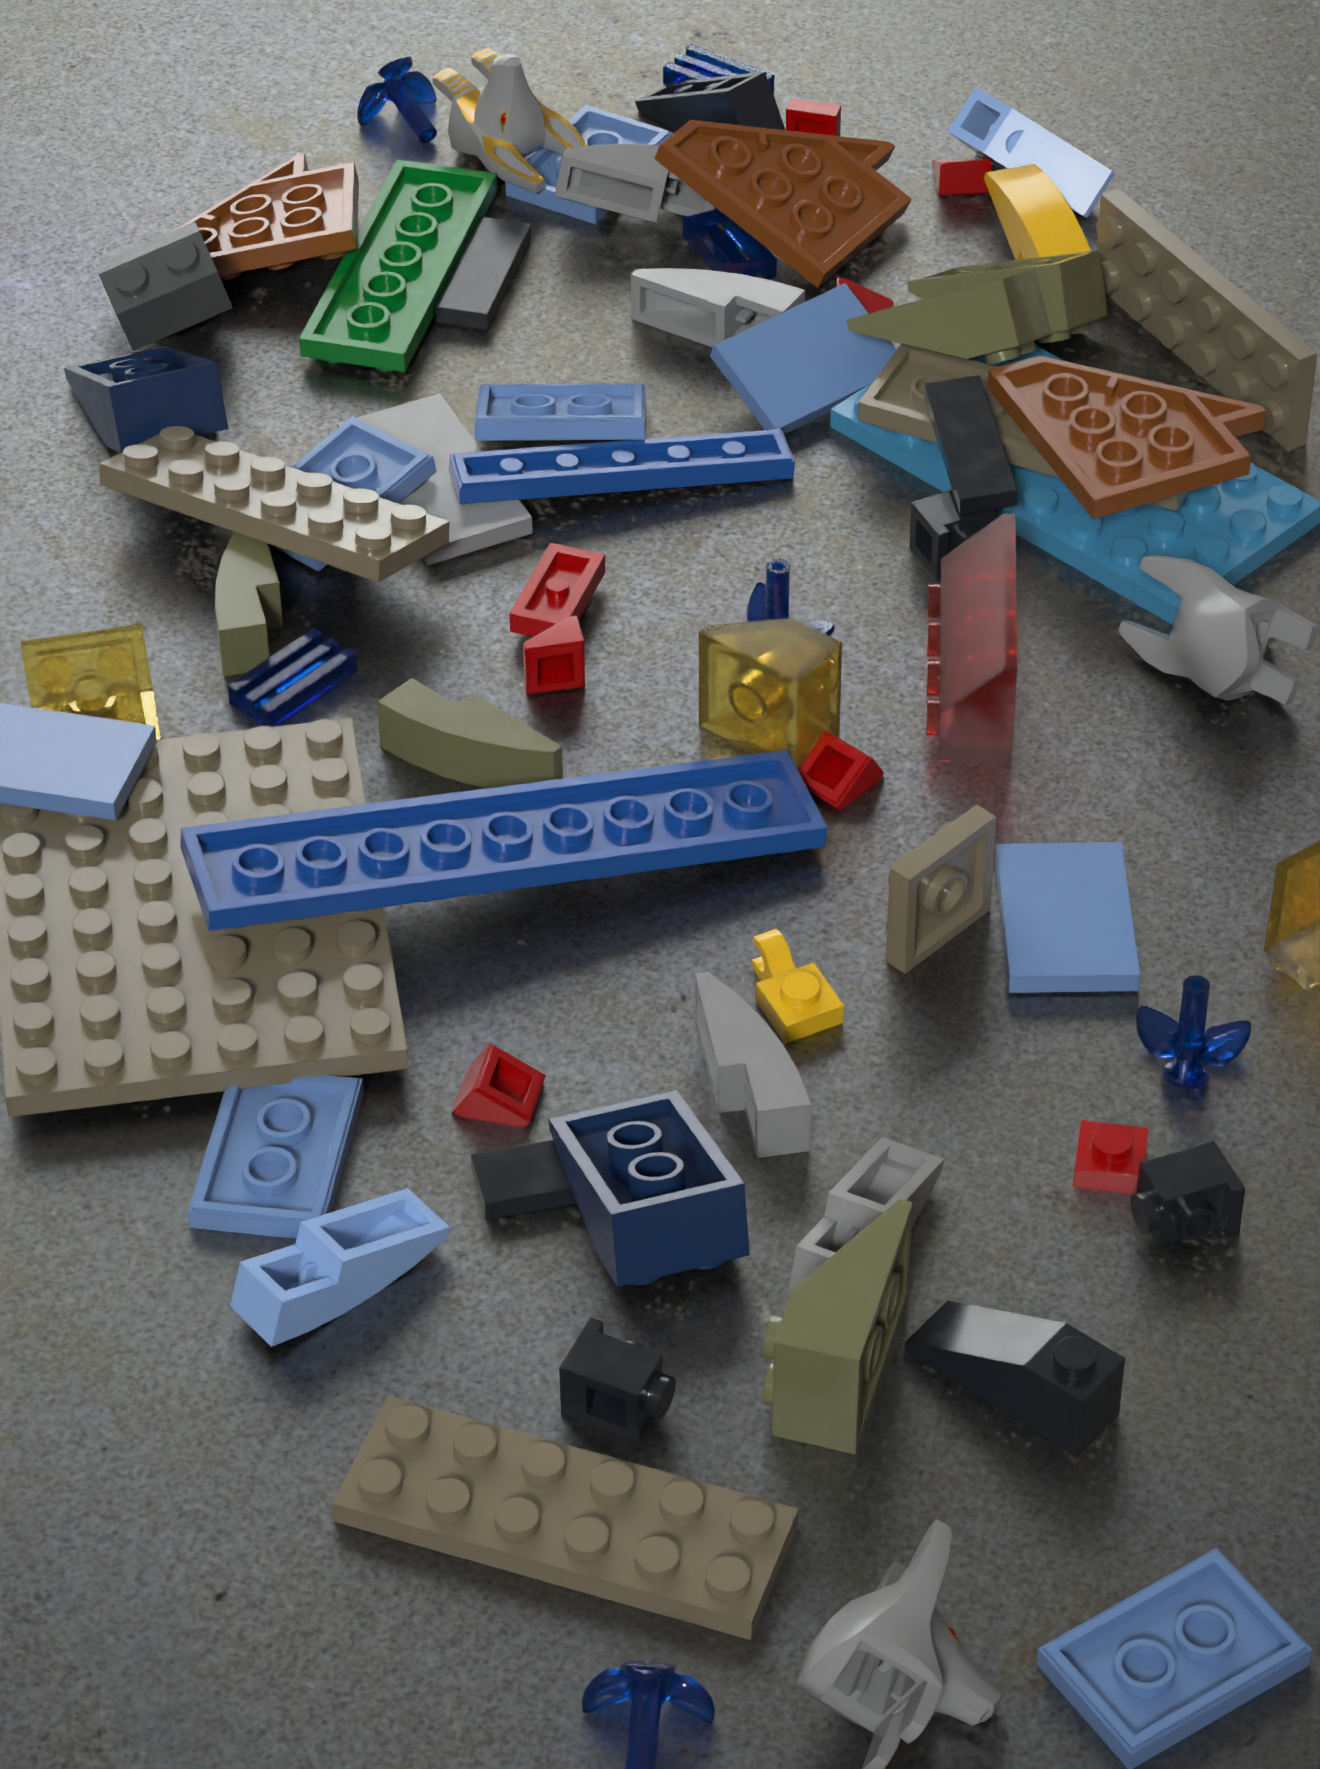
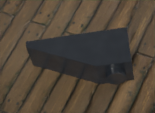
[635,72,785,131]
[905,1300,1125,1457]

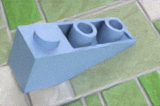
[947,87,1115,218]

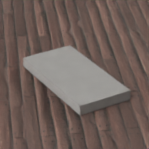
[337,393,533,565]

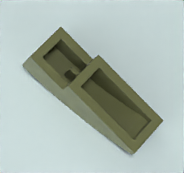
[215,532,283,676]
[377,678,563,789]

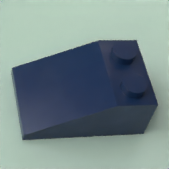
[64,345,229,453]
[549,1090,750,1287]

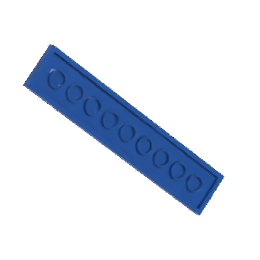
[180,750,828,931]

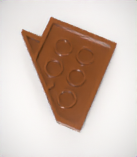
[654,120,912,288]
[171,153,359,280]
[988,356,1266,519]

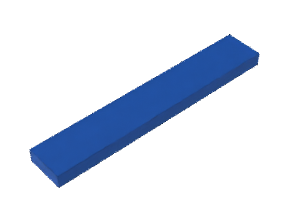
[449,429,795,504]

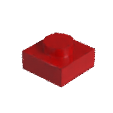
[786,98,841,136]
[1073,1120,1149,1195]

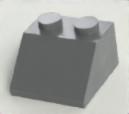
[96,222,233,351]

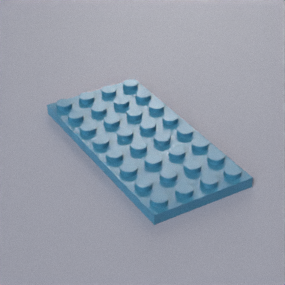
[830,345,1320,625]

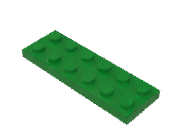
[299,159,498,372]

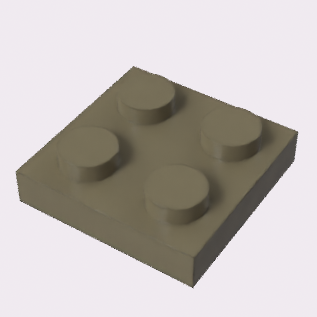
[886,804,996,974]

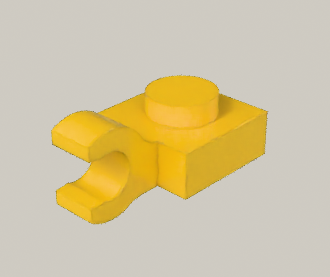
[752,929,844,1044]

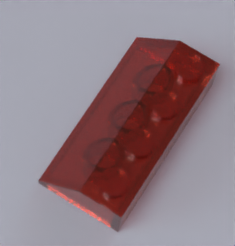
[926,514,1018,763]

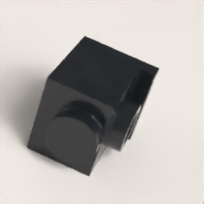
[909,490,1004,581]
[1130,1141,1245,1248]
[559,1317,676,1442]

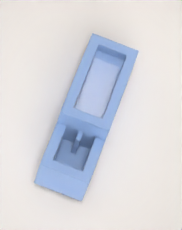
[229,1188,450,1347]

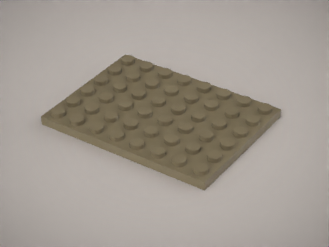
[0,718,409,1117]

